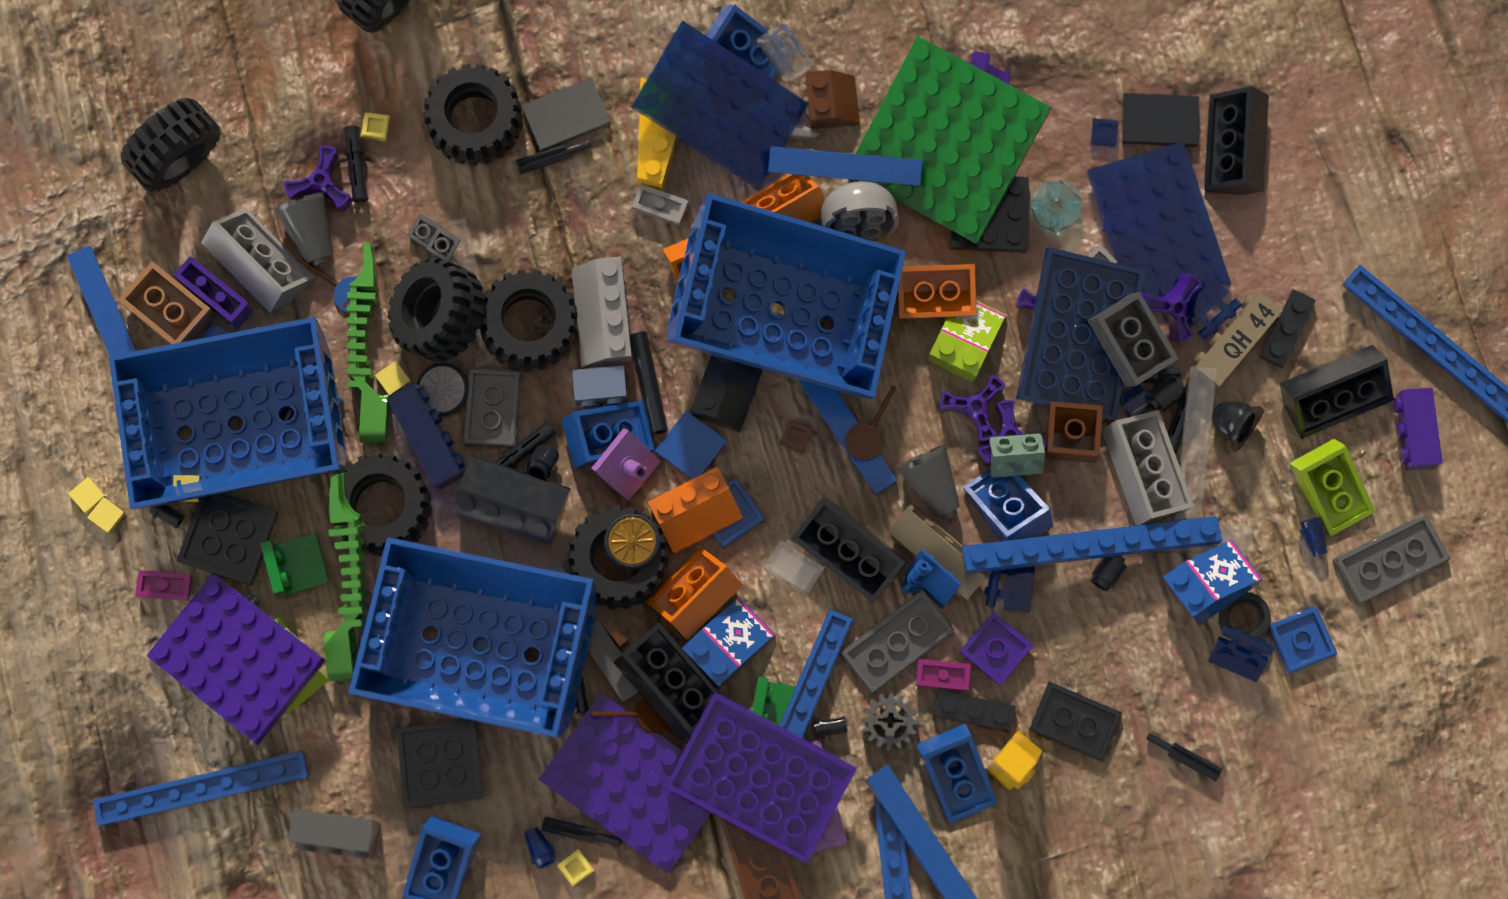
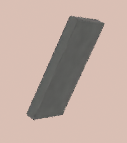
[1333,513,1451,606]
[840,590,955,695]

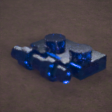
[1186,273,1243,340]
[984,566,1035,613]
[1208,625,1275,683]

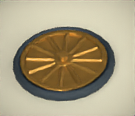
[604,514,660,569]

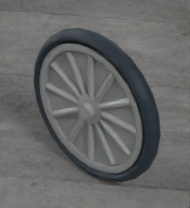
[416,363,469,417]

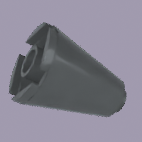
[275,193,332,267]
[898,444,960,520]

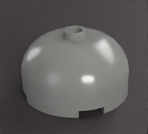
[821,181,899,242]

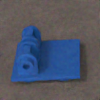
[901,549,962,609]

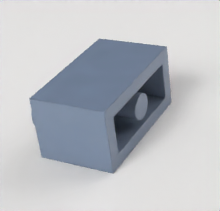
[572,365,628,409]

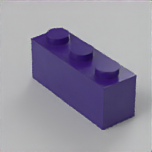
[173,256,254,330]
[1393,387,1443,471]

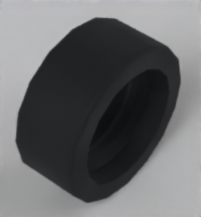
[1218,592,1271,643]

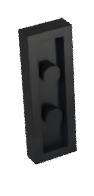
[1259,289,1316,369]
[933,690,1016,733]

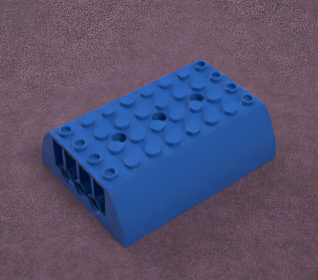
[666,193,906,400]
[108,317,347,510]
[349,537,597,738]

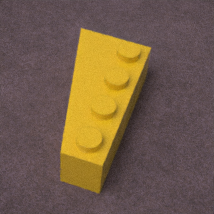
[637,77,690,191]
[985,731,1042,791]

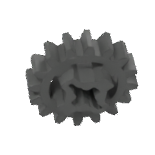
[861,692,919,751]

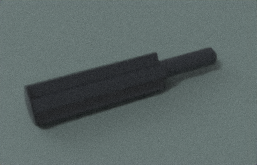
[516,140,592,174]
[1146,733,1223,782]
[541,816,622,846]

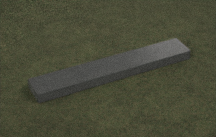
[543,559,639,703]

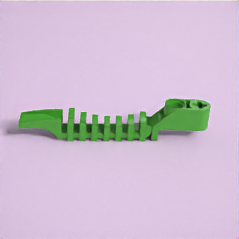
[347,243,390,444]
[324,473,369,681]

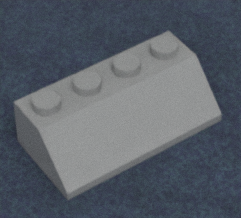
[201,208,315,313]
[572,256,632,368]
[1102,410,1194,525]

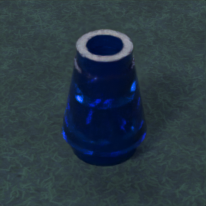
[1299,517,1328,557]
[524,827,557,869]

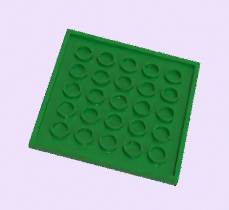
[855,36,1052,244]

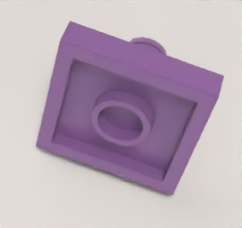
[591,428,661,501]

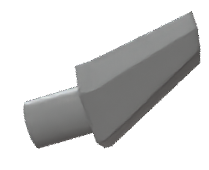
[779,121,821,140]

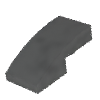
[407,214,461,261]

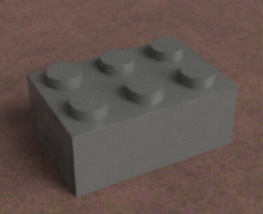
[1087,292,1179,387]
[288,809,381,859]

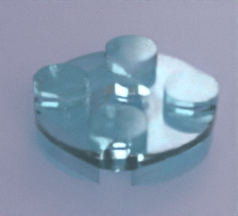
[1030,180,1082,232]

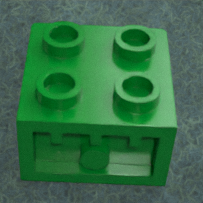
[260,534,329,598]
[752,677,796,725]

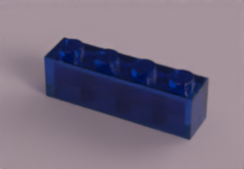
[386,382,467,490]

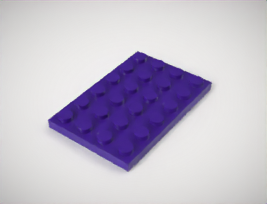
[146,573,326,745]
[665,692,857,863]
[538,693,711,873]

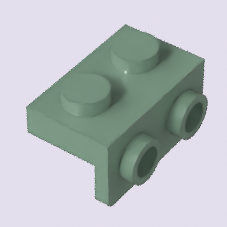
[989,434,1045,477]

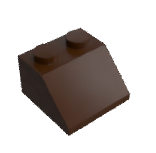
[805,70,860,129]
[1044,401,1103,463]

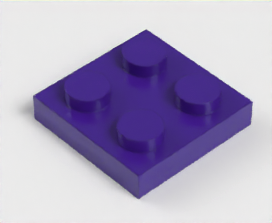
[959,612,1034,686]

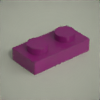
[135,570,193,601]
[915,659,971,692]

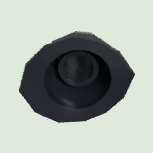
[1212,401,1265,452]

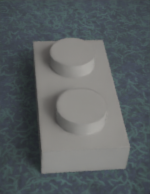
[632,184,689,226]

